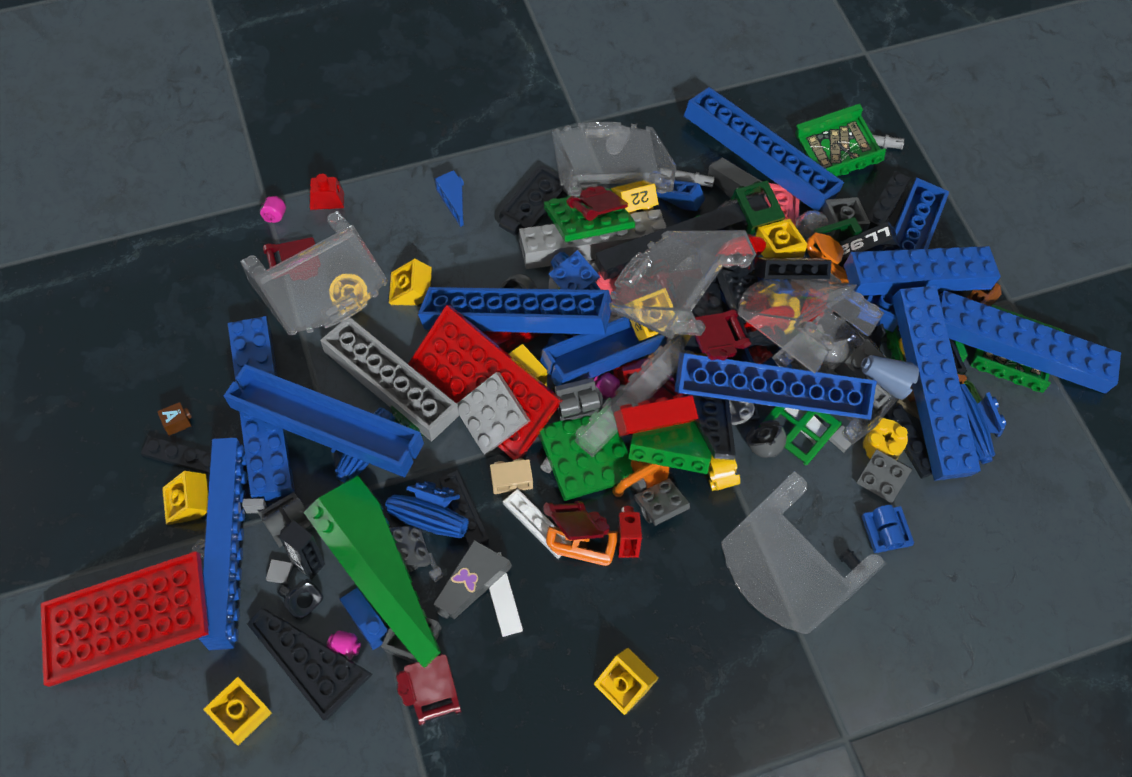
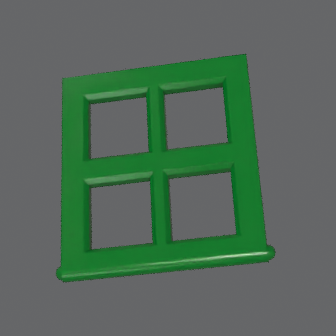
[759,407,842,465]

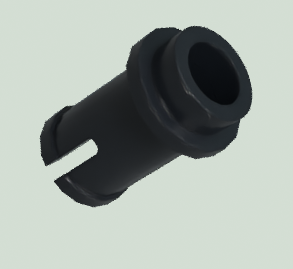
[839,549,866,576]

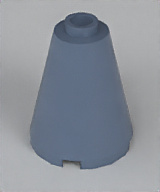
[861,355,919,400]

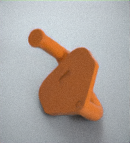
[806,232,849,285]
[612,460,669,497]
[546,526,619,566]

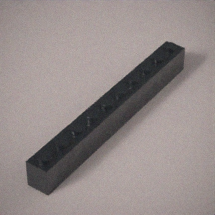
[595,194,770,280]

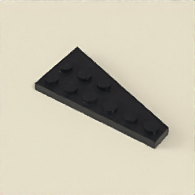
[667,361,736,460]
[247,609,373,721]

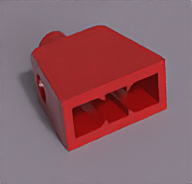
[310,174,344,210]

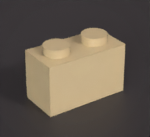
[490,458,533,494]

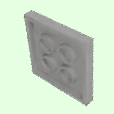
[457,372,530,455]

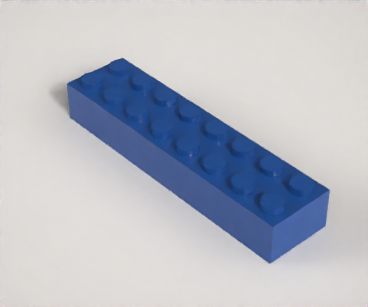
[844,246,1001,296]

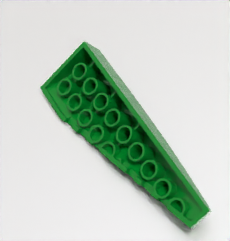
[303,476,441,668]

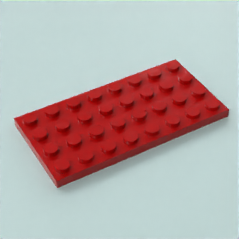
[408,305,563,460]
[41,551,209,687]

